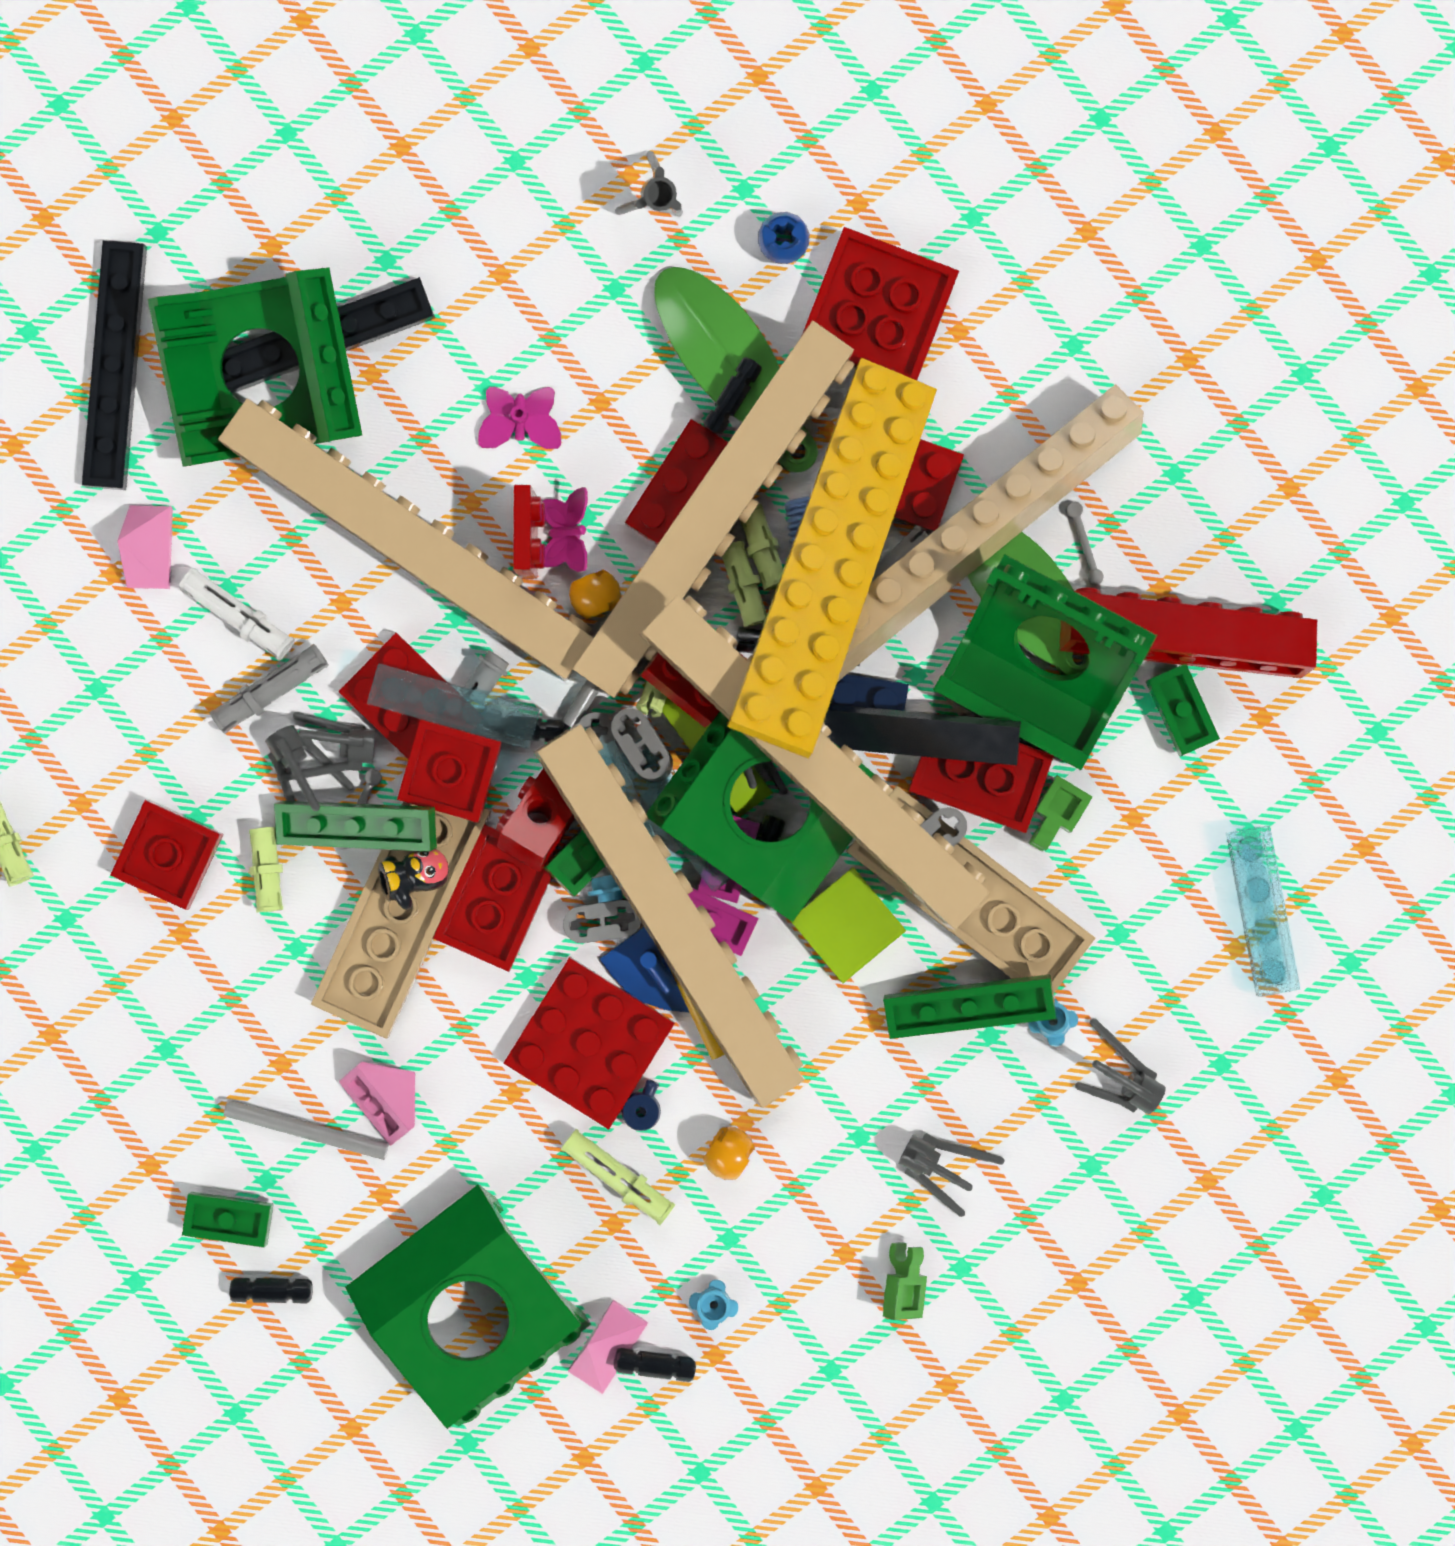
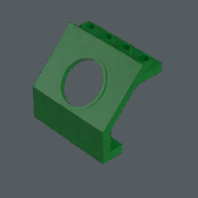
[147,267,363,467]
[933,554,1157,770]
[646,711,874,922]
[345,1184,591,1429]

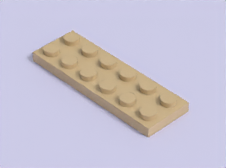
[846,786,1096,994]
[310,802,492,1039]

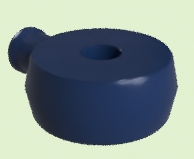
[621,1079,661,1131]

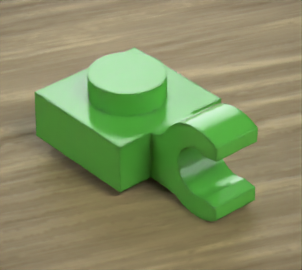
[1028,775,1093,852]
[882,1242,927,1320]

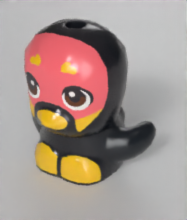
[378,849,449,910]

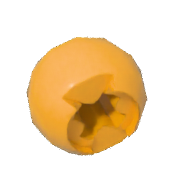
[569,569,621,619]
[703,1127,755,1180]

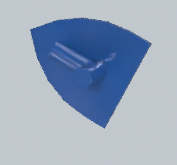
[600,927,689,1013]

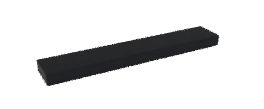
[82,240,147,491]
[222,277,435,394]
[823,704,1021,766]

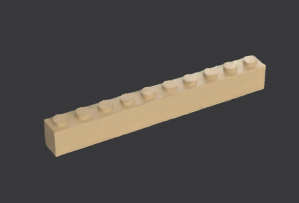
[573,320,855,698]
[837,384,1144,682]
[218,398,593,682]
[639,595,990,930]
[533,724,805,1108]

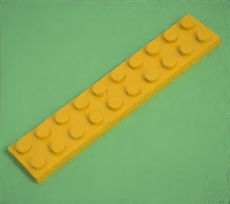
[727,358,937,759]

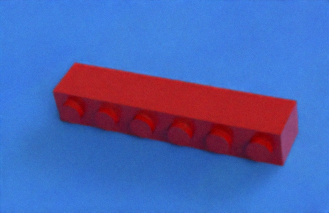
[1059,587,1318,678]

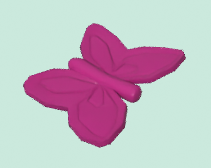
[478,386,562,449]
[542,487,588,572]

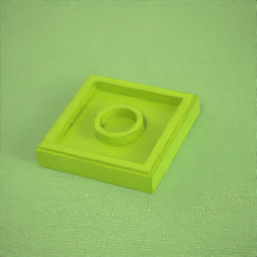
[791,867,906,984]

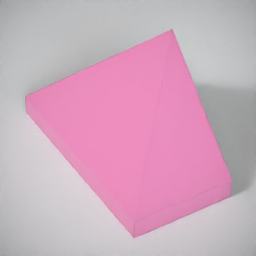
[117,505,173,589]
[339,1062,415,1146]
[568,1299,648,1394]

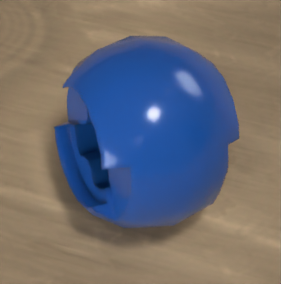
[758,211,810,264]

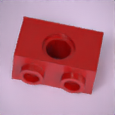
[496,768,575,873]

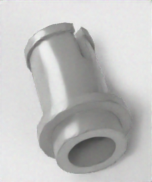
[460,650,509,706]

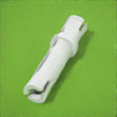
[179,568,295,661]

